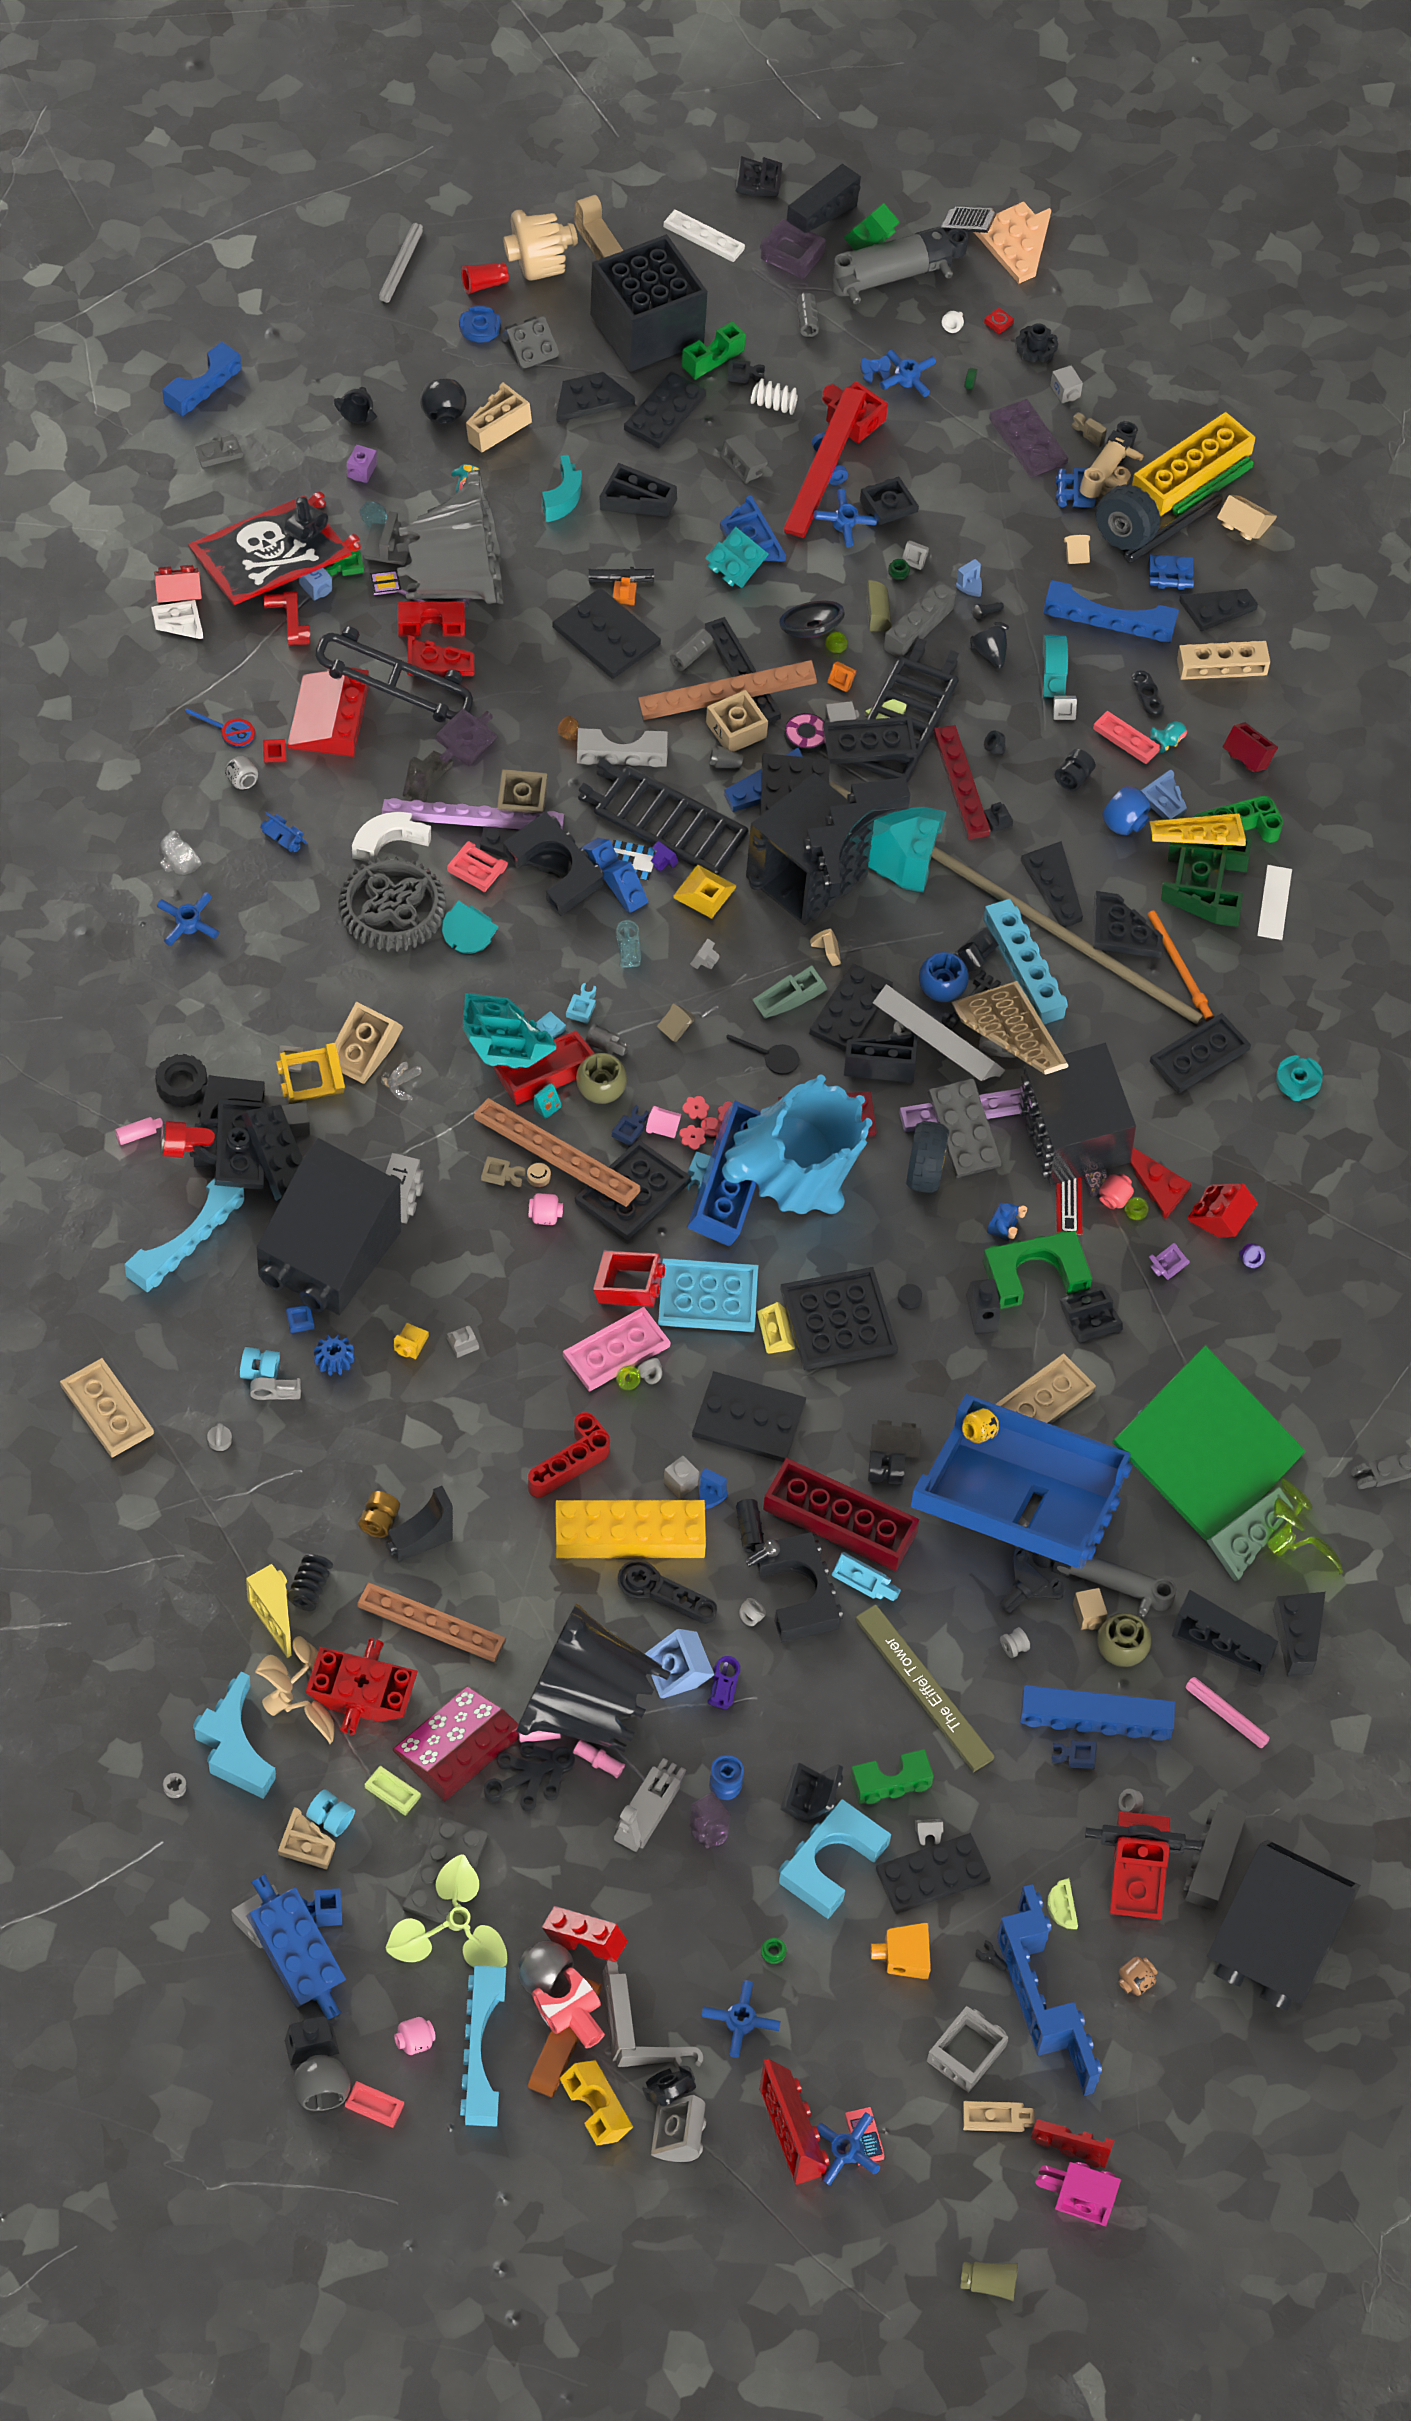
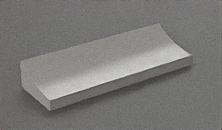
[873,984,1005,1081]

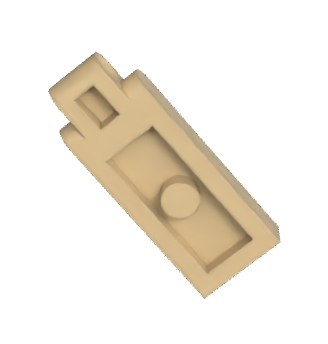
[963,2101,1035,2132]

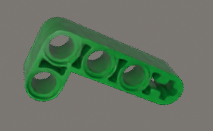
[1194,796,1283,843]

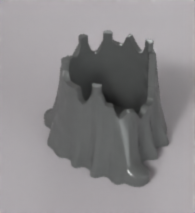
[397,469,504,604]

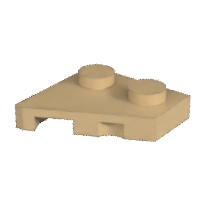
[278,1807,335,1869]

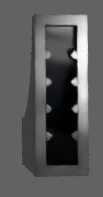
[386,1486,453,1562]

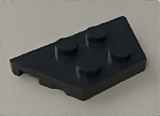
[556,372,635,422]

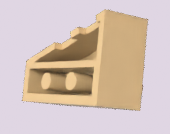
[466,382,532,452]

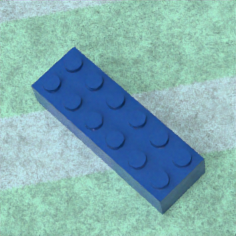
[687,1100,760,1247]

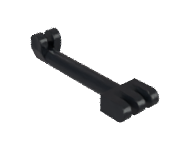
[941,970,1001,1030]

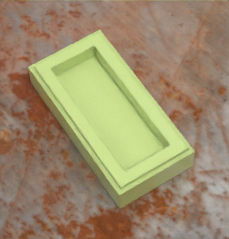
[364,1766,421,1816]

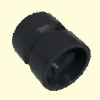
[1054,749,1096,791]
[868,1450,906,1485]

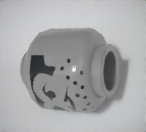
[225,756,258,789]

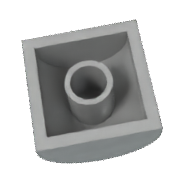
[651,2095,706,2162]

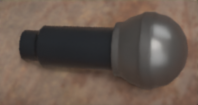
[745,1539,781,1567]

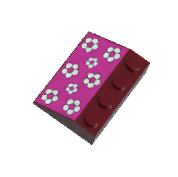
[393,1686,519,1802]

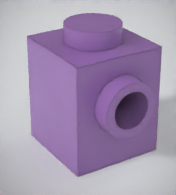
[347,444,377,483]

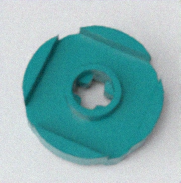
[1275,1055,1323,1101]

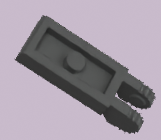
[1351,1451,1411,1489]

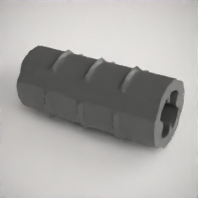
[797,293,819,337]
[670,629,713,671]

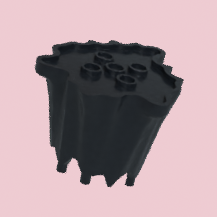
[516,1604,671,1752]

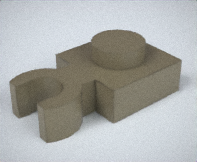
[1071,412,1107,447]
[481,1156,525,1187]

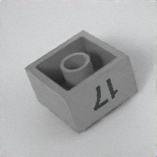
[386,1153,423,1224]

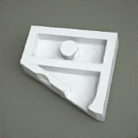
[151,600,203,639]

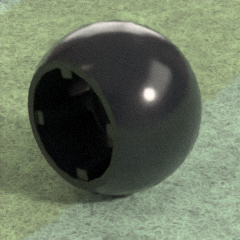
[420,379,467,424]

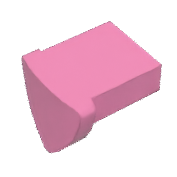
[646,1106,681,1138]

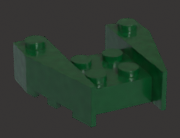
[1161,838,1252,927]

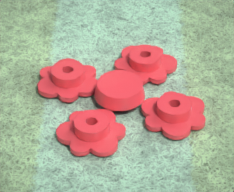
[679,1096,733,1150]

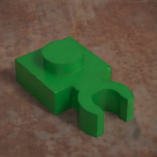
[325,550,364,576]

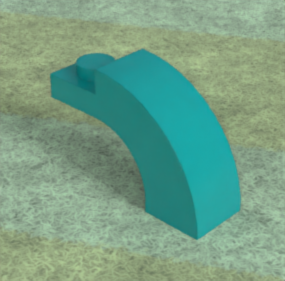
[542,455,582,522]
[1042,635,1068,698]

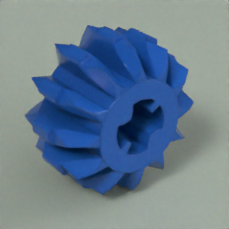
[314,1334,355,1376]

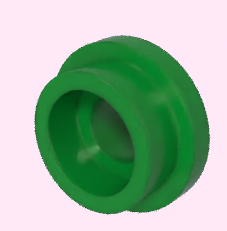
[761,1938,787,1964]

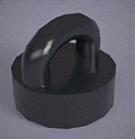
[984,730,1006,754]

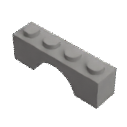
[577,728,668,767]

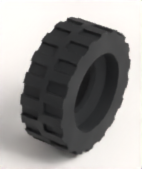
[155,1054,208,1107]

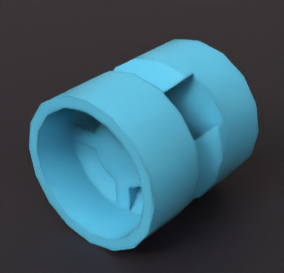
[240,1347,280,1380]
[306,1789,355,1837]

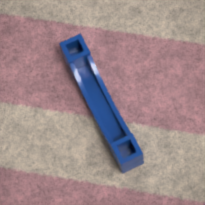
[1043,580,1179,643]

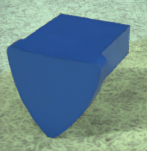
[699,1468,728,1509]

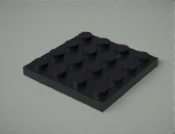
[780,1267,898,1370]

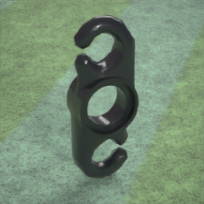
[1131,670,1164,715]

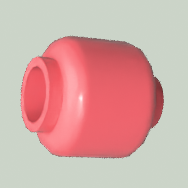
[1099,1174,1134,1209]

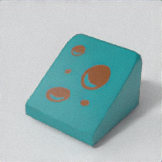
[534,1083,562,1119]

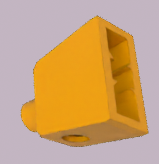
[870,1923,930,1979]

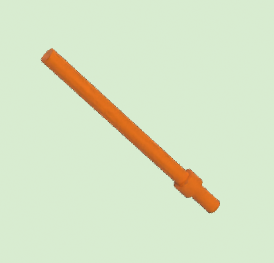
[1147,910,1214,1021]

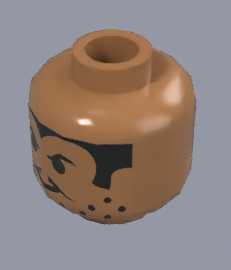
[1118,1956,1158,1996]

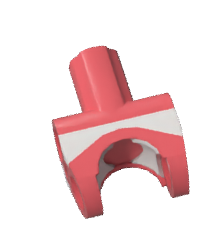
[532,1967,605,2048]

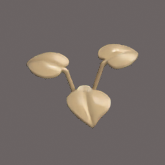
[255,1636,334,1745]

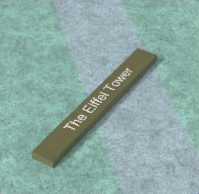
[855,1605,994,1773]

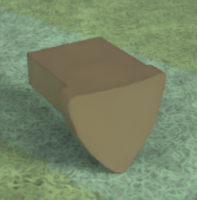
[657,1004,695,1042]

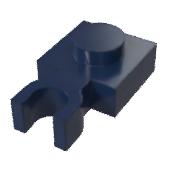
[611,1105,649,1147]
[1052,1740,1097,1769]

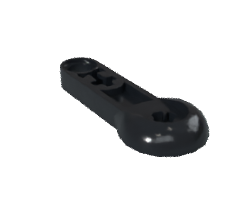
[617,1560,717,1624]

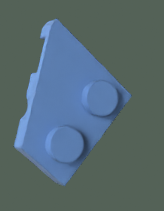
[1141,770,1187,820]

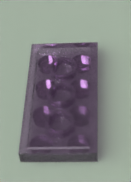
[989,399,1068,477]

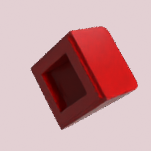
[263,739,286,762]

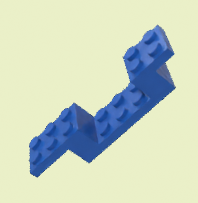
[997,1884,1102,2096]

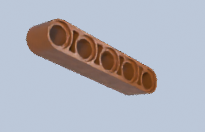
[528,1976,602,2098]

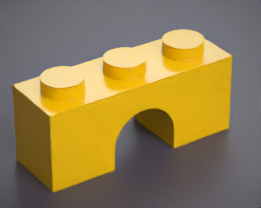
[559,2060,633,2146]

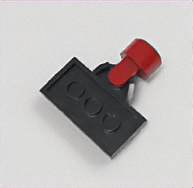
[160,1099,266,1189]

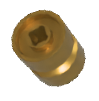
[358,1491,400,1538]

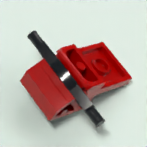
[1085,1811,1202,1920]

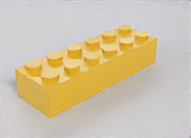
[1132,412,1256,516]
[555,1500,706,1558]

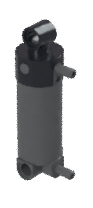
[832,226,969,304]

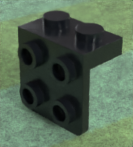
[780,1762,843,1823]

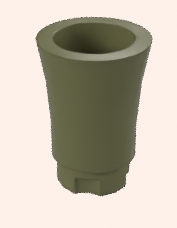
[961,2262,1018,2301]

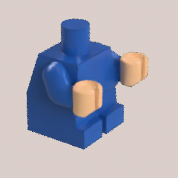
[987,1203,1028,1241]

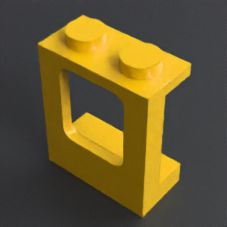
[276,1043,345,1103]

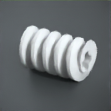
[751,378,798,415]

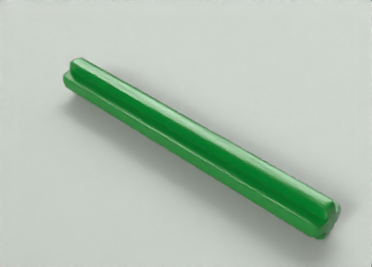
[1172,457,1254,517]

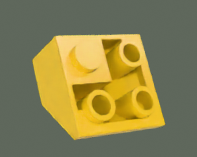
[673,865,736,919]

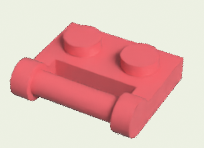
[447,841,508,892]

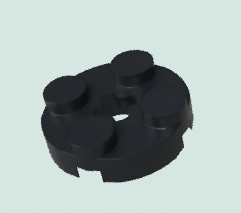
[642,2066,696,2106]

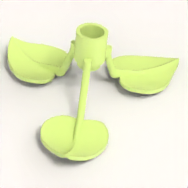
[385,1855,507,1968]

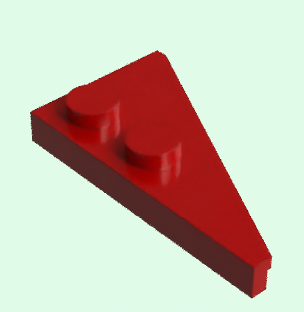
[1130,1147,1192,1219]

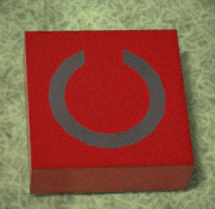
[984,308,1014,334]

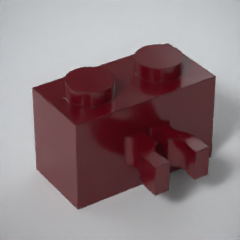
[1222,722,1278,772]

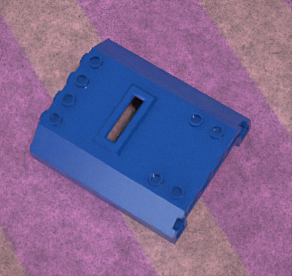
[911,1394,1132,1569]

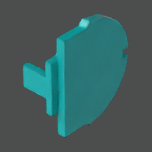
[442,900,499,953]

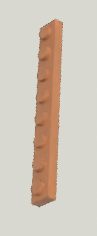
[638,660,817,721]
[474,1098,640,1207]

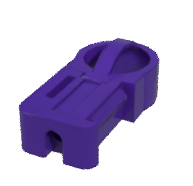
[708,1656,740,1709]

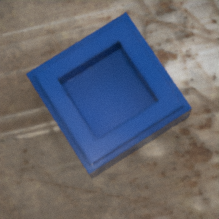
[286,1305,314,1333]

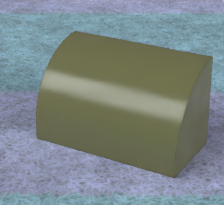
[866,580,892,631]

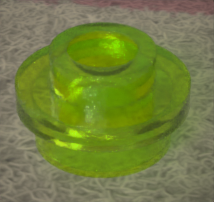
[826,632,848,653]
[1125,1197,1149,1220]
[617,1366,641,1390]

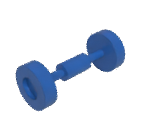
[811,432,848,485]

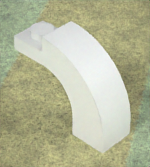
[352,812,431,863]

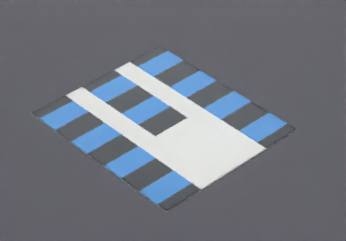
[612,840,655,880]

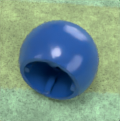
[1102,786,1151,835]
[918,952,969,1002]

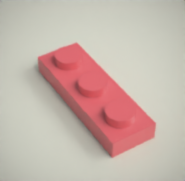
[1093,711,1160,764]

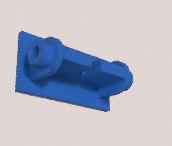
[260,812,307,852]

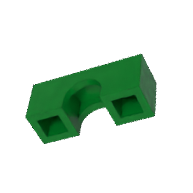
[843,203,900,251]
[682,321,746,379]
[850,1749,934,1804]

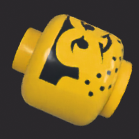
[962,1409,999,1444]

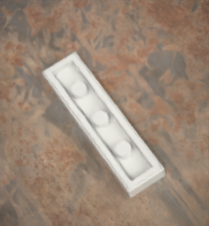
[663,210,745,262]

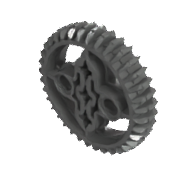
[338,856,446,952]

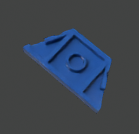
[720,495,786,562]

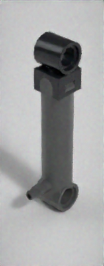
[1032,1552,1177,1618]

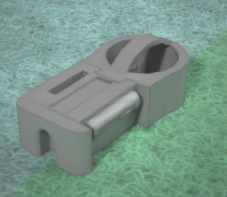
[250,1378,301,1400]

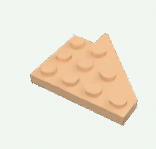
[974,201,1051,284]

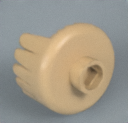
[503,210,578,280]

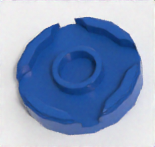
[459,306,501,342]

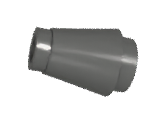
[709,746,743,768]

